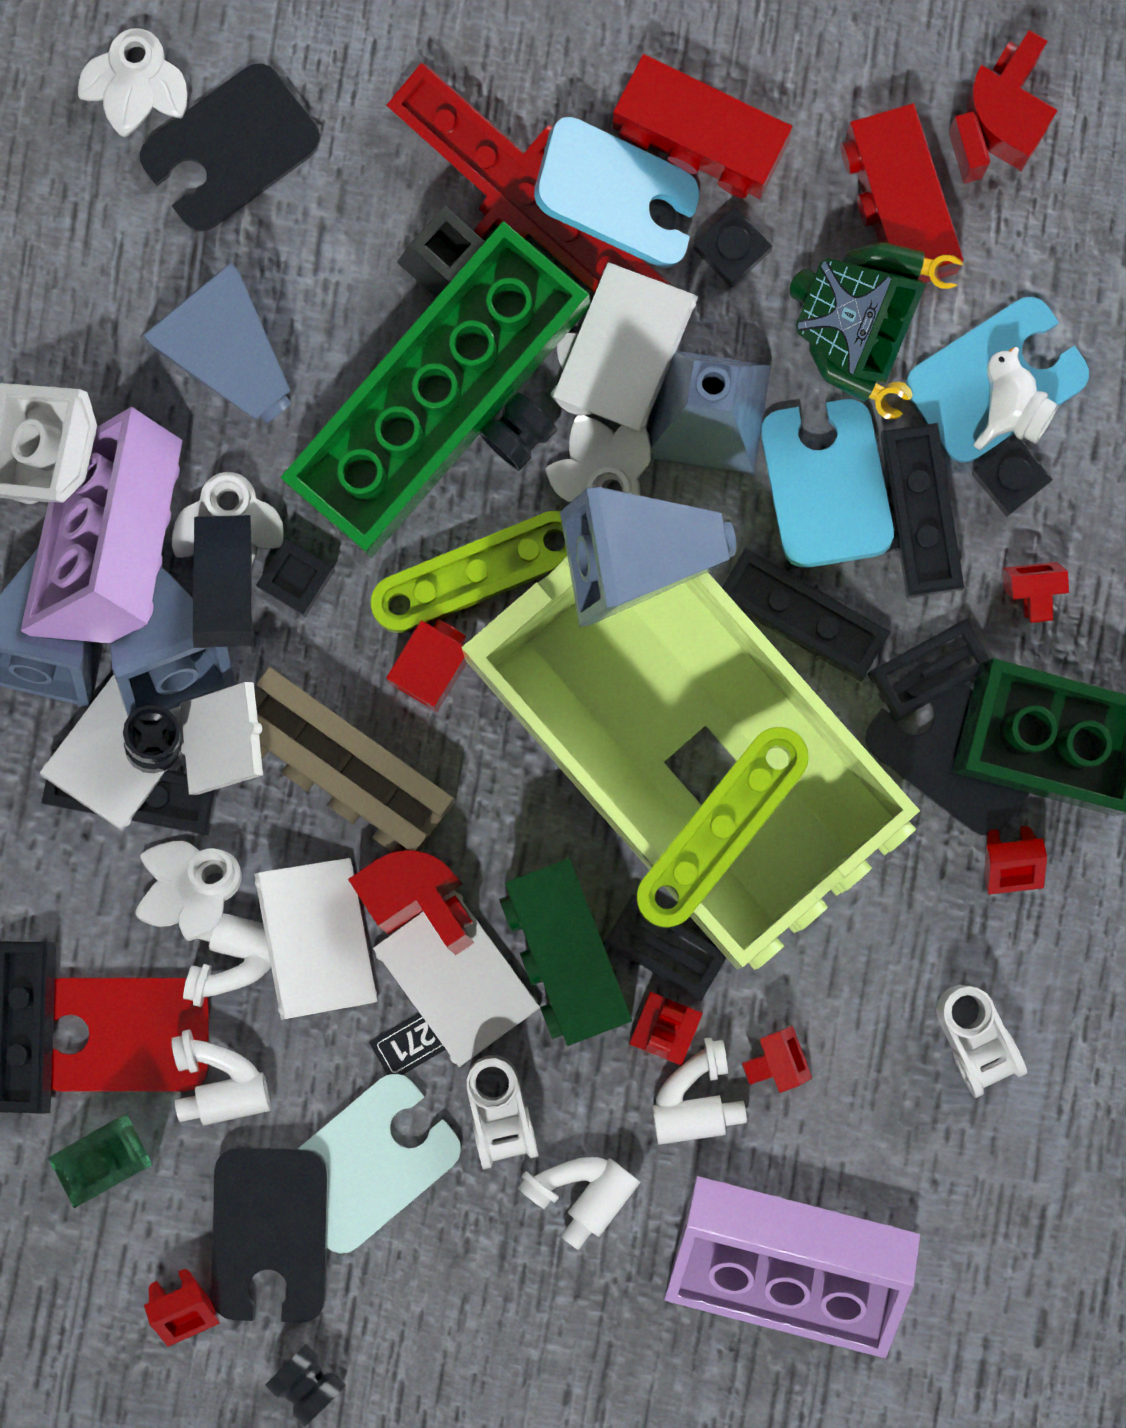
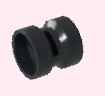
[479,392,558,471]
[123,704,181,774]
[265,1344,346,1427]

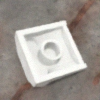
[0,383,97,504]

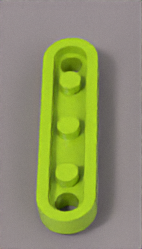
[370,511,567,633]
[637,727,809,928]

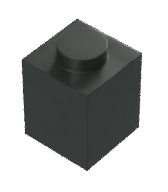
[397,206,485,298]

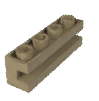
[255,667,456,853]

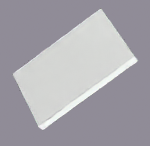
[553,262,698,433]
[40,674,184,831]
[254,858,378,1020]
[373,890,540,1067]

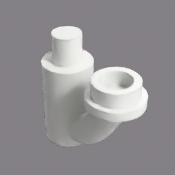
[183,913,271,1007]
[172,1029,271,1126]
[652,1037,747,1145]
[518,1157,641,1250]

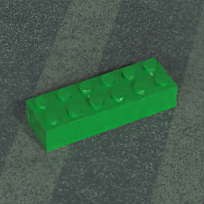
[280,221,590,558]

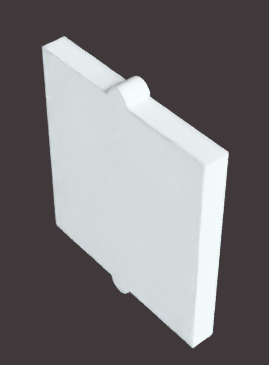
[180,682,263,795]

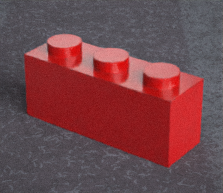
[613,54,793,199]
[840,103,964,283]

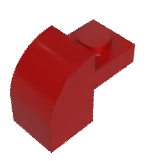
[967,30,1058,172]
[348,850,474,955]

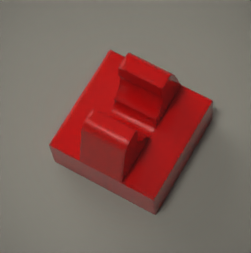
[1002,562,1069,623]
[984,826,1047,895]
[629,992,703,1066]
[742,1025,813,1093]
[144,1269,220,1347]

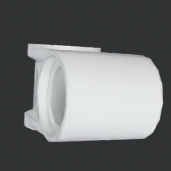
[936,985,1027,1099]
[467,1055,539,1170]

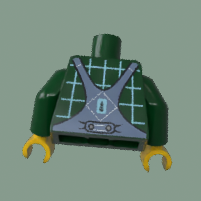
[790,242,963,420]

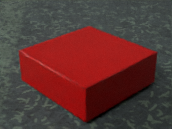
[948,111,991,184]

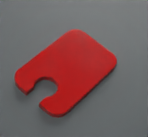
[51,978,210,1092]

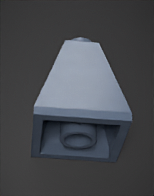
[140,263,291,424]
[648,351,771,475]
[560,487,736,627]
[0,548,93,707]
[110,566,236,717]

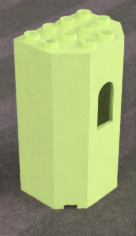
[462,494,920,970]

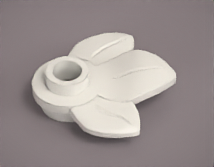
[78,28,187,137]
[546,415,652,502]
[172,472,284,564]
[135,841,242,941]

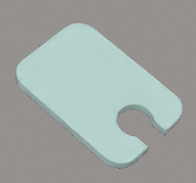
[298,1074,461,1253]

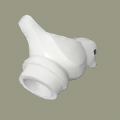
[973,347,1059,451]

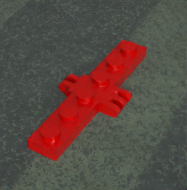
[386,63,671,293]

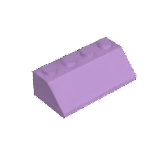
[20,407,183,643]
[664,1176,920,1359]

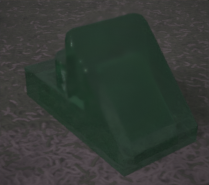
[48,1113,154,1208]

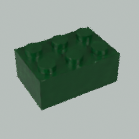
[952,658,1126,816]
[499,858,632,1046]

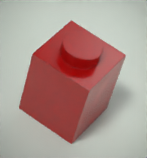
[386,620,467,713]

